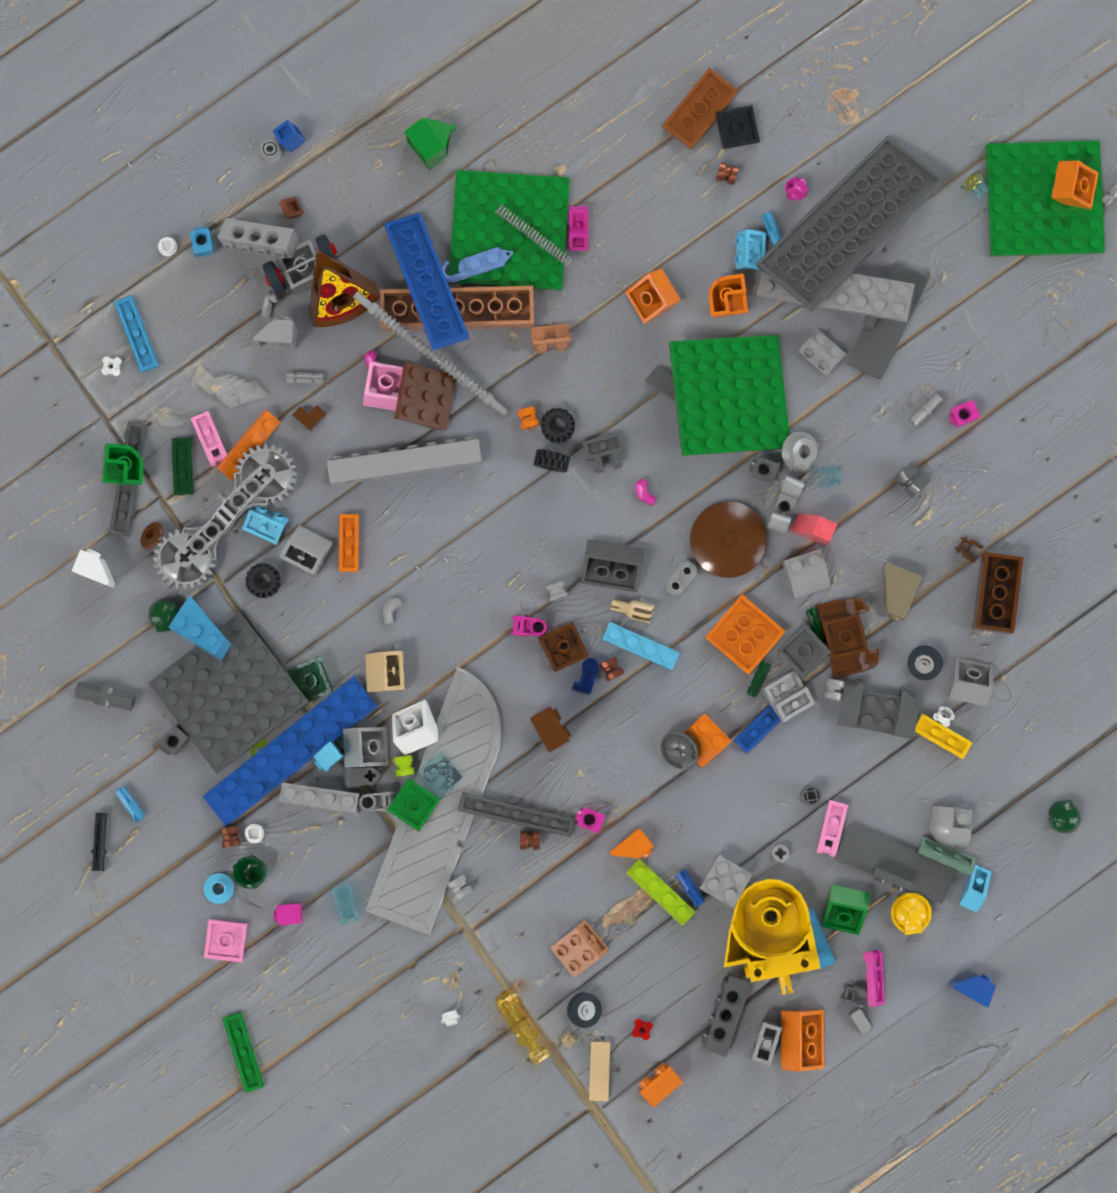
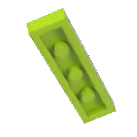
[626,859,695,926]

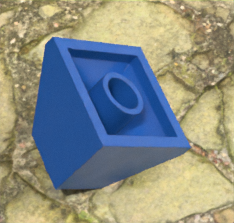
[948,974,996,1008]

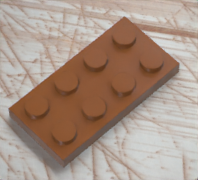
[662,67,739,150]

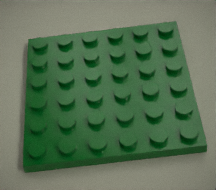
[985,140,1105,257]
[449,170,569,291]
[669,335,790,456]

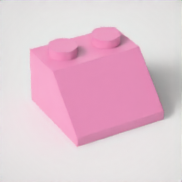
[363,361,403,411]

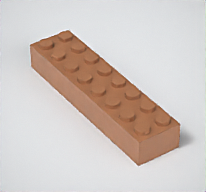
[380,286,534,332]

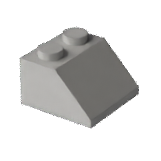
[253,317,297,350]
[782,549,831,599]
[949,656,993,706]
[343,727,389,768]

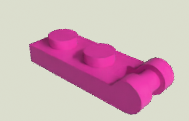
[863,950,885,1007]

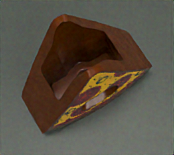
[309,252,380,327]

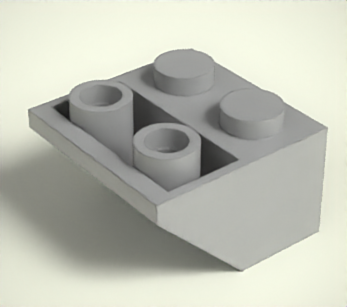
[279,526,333,577]

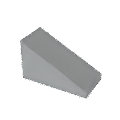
[849,1008,872,1035]

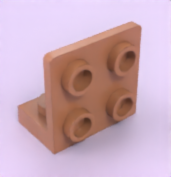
[530,323,571,354]
[551,919,609,977]

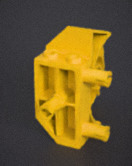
[724,879,821,995]

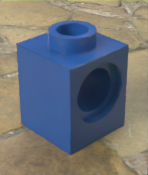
[273,120,306,152]

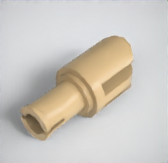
[610,598,655,624]

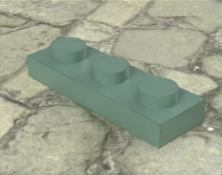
[917,836,976,875]

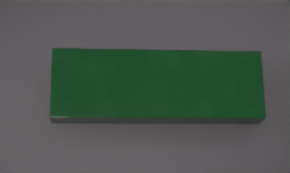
[172,437,194,496]

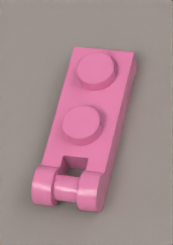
[191,411,227,468]
[816,800,848,857]

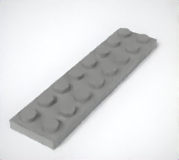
[757,271,915,323]

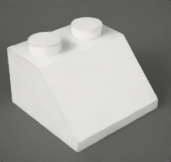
[72,548,115,588]
[392,700,438,755]

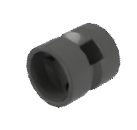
[894,462,930,498]

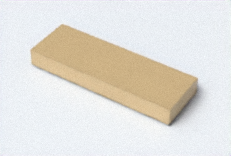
[589,1041,610,1101]

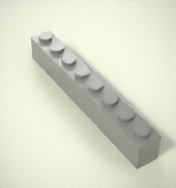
[327,437,482,486]

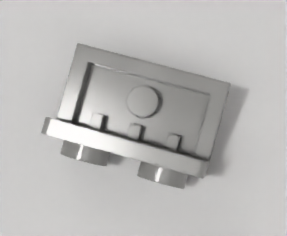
[799,329,846,376]

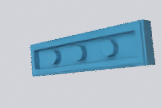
[114,295,160,373]

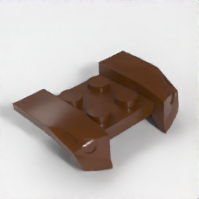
[816,597,879,679]

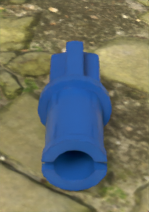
[675,869,705,907]

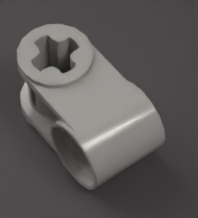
[359,791,395,812]

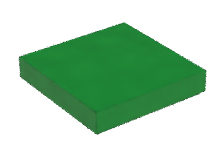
[387,778,440,831]

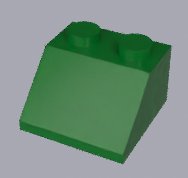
[821,884,869,935]

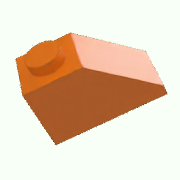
[609,828,654,859]

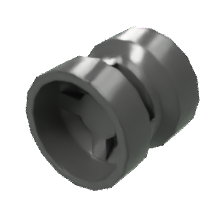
[800,786,821,805]

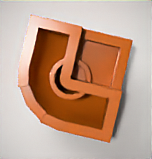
[708,274,748,318]

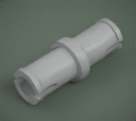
[908,393,943,427]

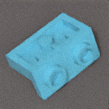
[734,229,766,271]
[242,506,289,545]

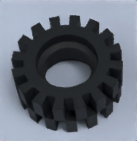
[541,407,575,443]
[533,449,570,473]
[245,563,281,598]

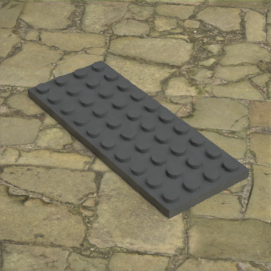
[756,136,944,312]

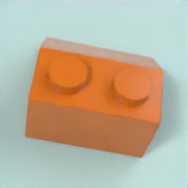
[1052,161,1099,209]
[625,269,681,324]
[684,713,731,768]

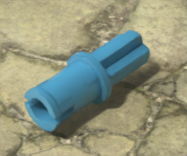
[761,212,782,246]
[115,786,146,823]

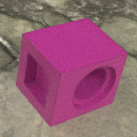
[948,400,981,428]
[575,807,606,834]
[273,903,303,925]

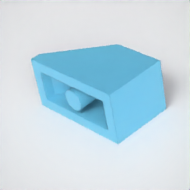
[314,742,344,772]
[959,865,991,912]

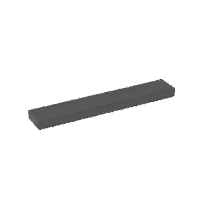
[109,421,148,537]
[458,792,575,837]

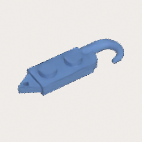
[441,247,513,283]

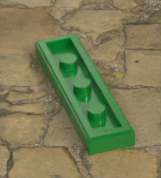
[222,1012,264,1093]

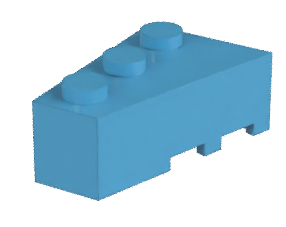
[168,595,232,661]

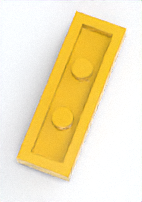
[915,714,973,759]

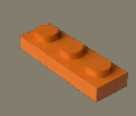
[339,514,359,572]

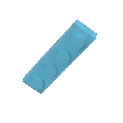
[602,622,680,671]

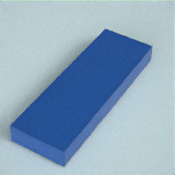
[733,705,781,754]

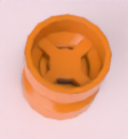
[517,407,540,430]

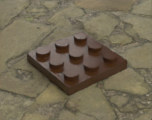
[394,362,456,431]

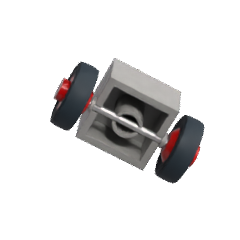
[263,234,339,295]

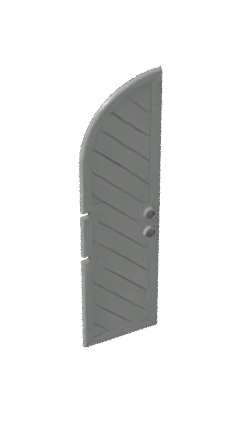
[365,667,502,935]

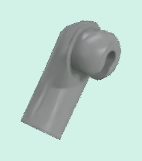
[261,291,278,318]
[382,597,401,625]

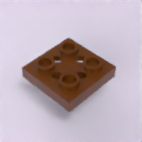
[538,622,589,673]

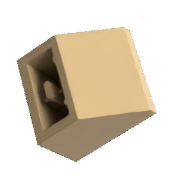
[365,651,406,693]

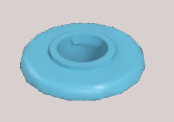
[203,873,234,904]

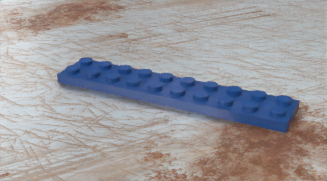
[202,676,378,827]

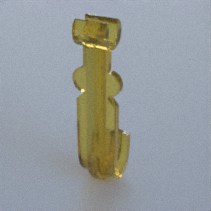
[495,988,550,1066]

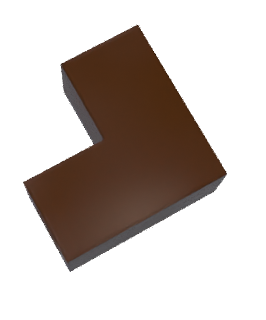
[292,405,327,432]

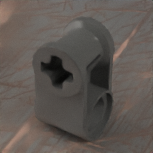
[343,767,381,788]

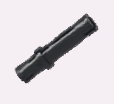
[91,813,108,871]

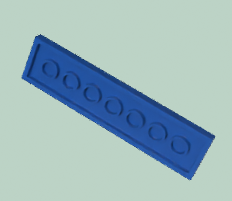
[384,213,469,351]

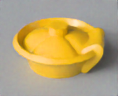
[891,893,932,935]

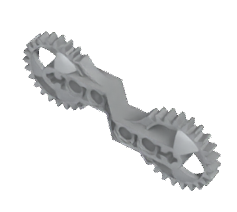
[153,444,297,591]

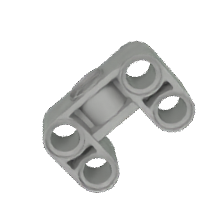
[766,475,805,536]

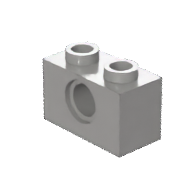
[750,1020,782,1066]

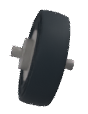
[567,992,602,1028]

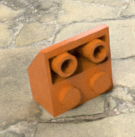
[638,1062,683,1108]

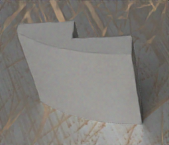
[761,669,815,722]

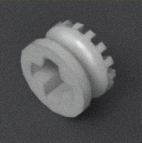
[771,844,789,862]

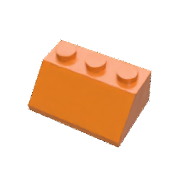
[781,1010,824,1072]

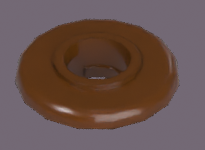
[140,522,164,550]

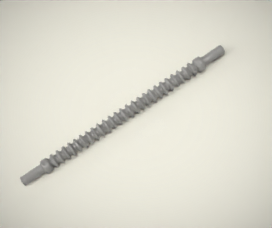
[353,291,508,416]

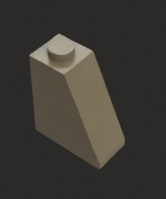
[882,562,922,622]

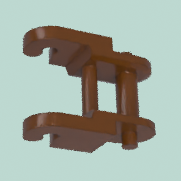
[954,537,984,563]

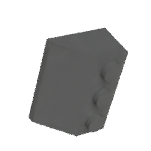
[581,540,644,592]

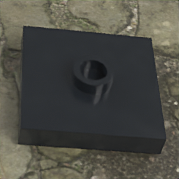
[715,105,760,150]

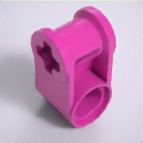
[510,616,548,637]

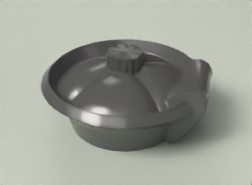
[660,732,698,772]

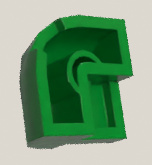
[102,443,143,486]

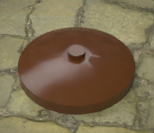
[690,502,767,578]

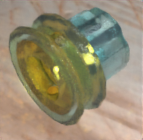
[961,171,989,199]

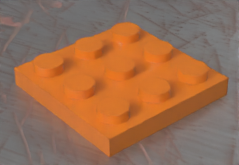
[705,594,786,675]

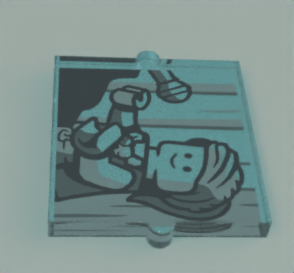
[418,752,464,798]

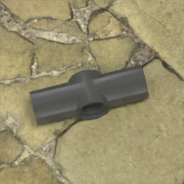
[75,681,136,711]

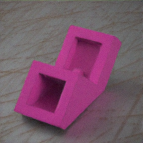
[569,206,588,251]

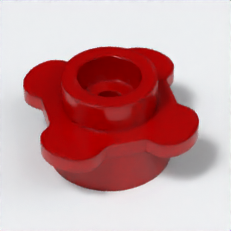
[631,1019,653,1040]

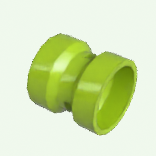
[393,755,414,777]

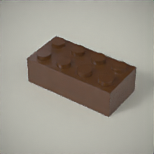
[972,552,1024,635]
[530,706,571,753]

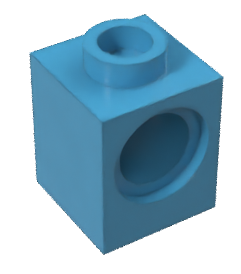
[190,226,215,258]

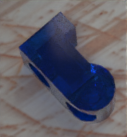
[572,658,599,695]

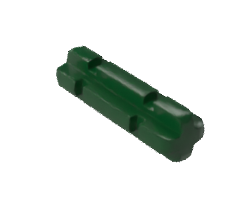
[806,608,826,644]
[747,661,771,698]

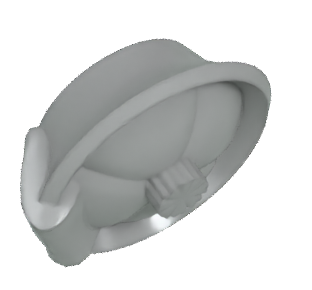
[782,431,818,473]

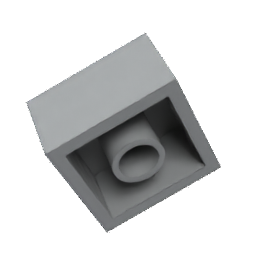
[698,854,753,908]

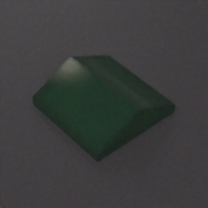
[288,656,334,703]

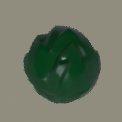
[148,600,179,633]
[1048,800,1081,833]
[231,855,267,889]

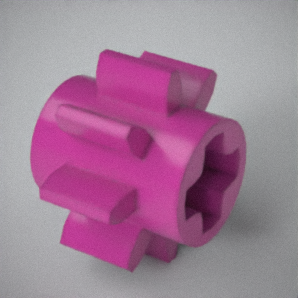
[784,177,808,201]

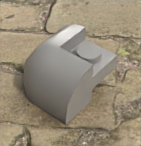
[930,806,972,848]

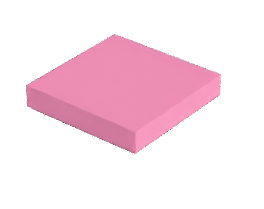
[204,919,248,962]

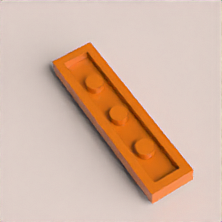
[216,409,281,481]

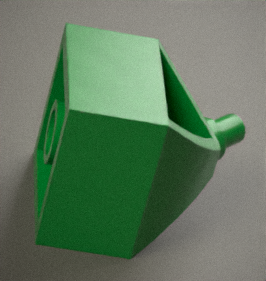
[404,118,457,170]

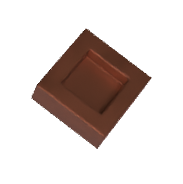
[279,197,304,220]

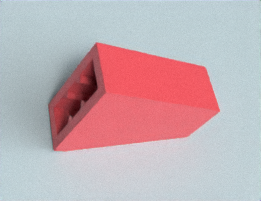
[790,513,837,546]

